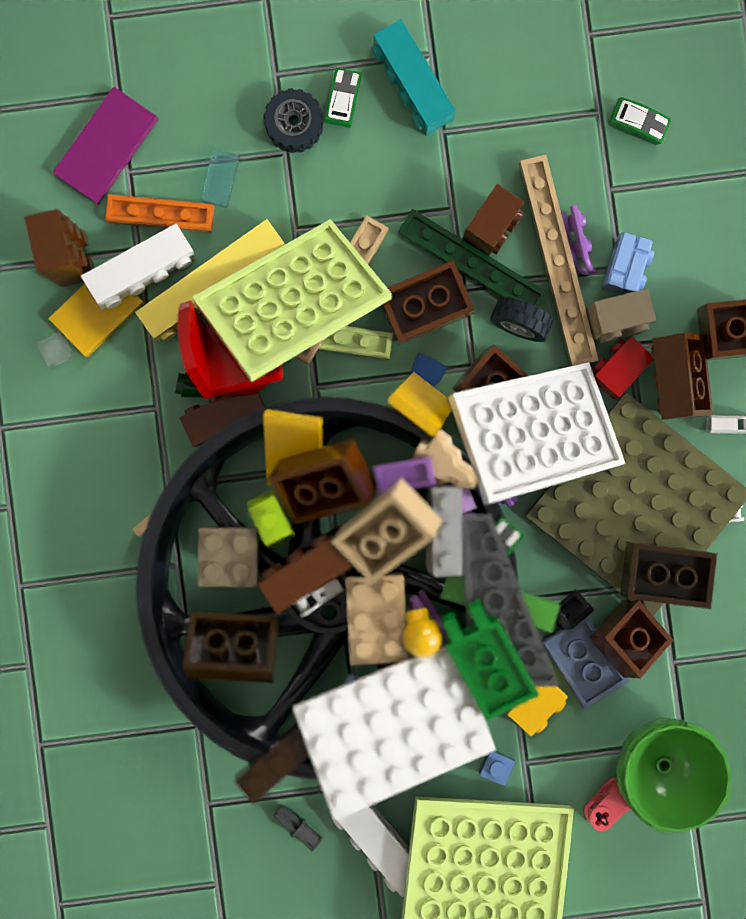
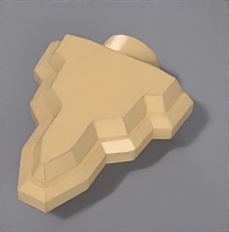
[412,429,479,488]

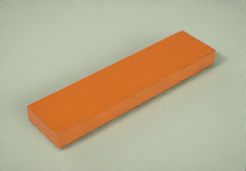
[105,194,214,233]

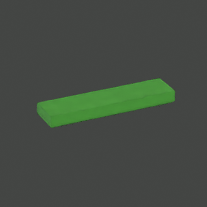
[441,573,560,632]

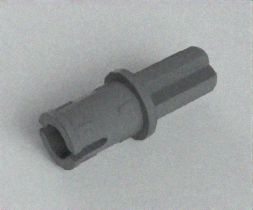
[273,805,323,852]

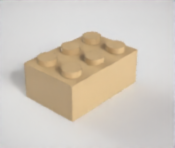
[332,478,442,583]
[346,572,408,665]

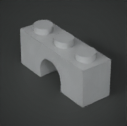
[425,484,462,577]

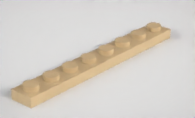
[519,154,599,367]

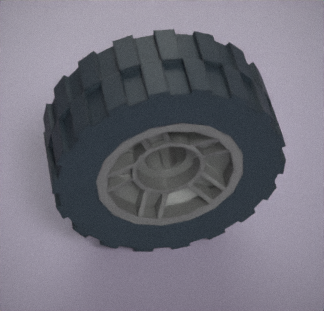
[264,88,323,153]

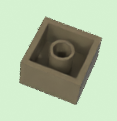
[586,288,656,344]
[198,527,260,587]

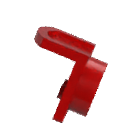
[178,301,283,399]

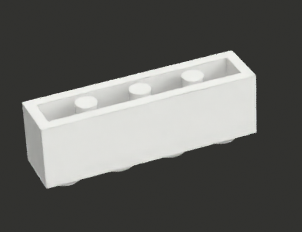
[81,223,195,310]
[332,804,409,897]

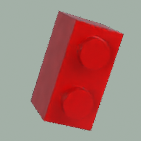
[592,336,653,399]

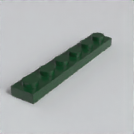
[398,209,548,307]

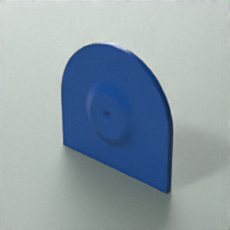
[412,353,447,386]

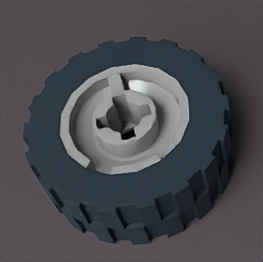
[490,297,554,342]

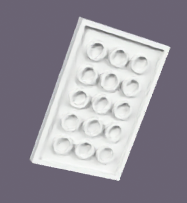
[448,362,625,505]
[292,644,496,820]

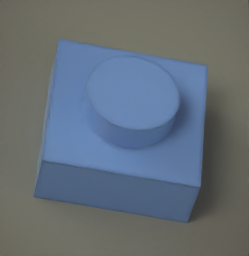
[479,750,515,786]

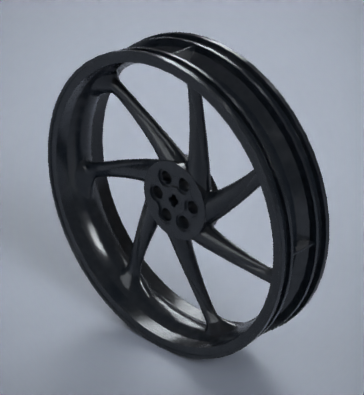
[136,397,518,779]

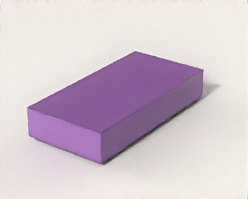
[373,456,436,495]

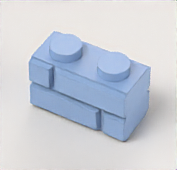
[602,232,655,295]

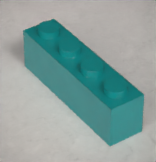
[371,19,456,136]

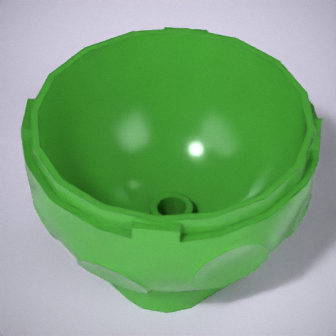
[616,717,732,834]

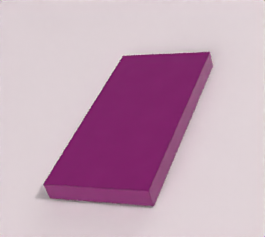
[53,86,159,205]

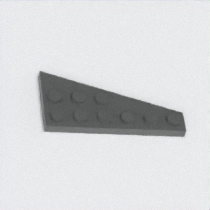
[462,513,558,687]

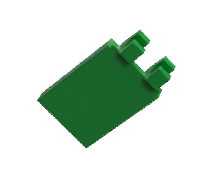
[442,598,539,721]

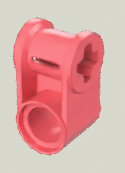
[583,777,631,831]

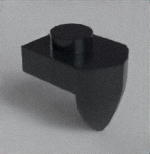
[555,589,595,630]

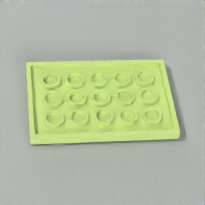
[192,219,391,382]

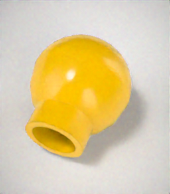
[403,608,443,658]

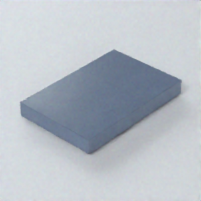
[541,616,630,710]

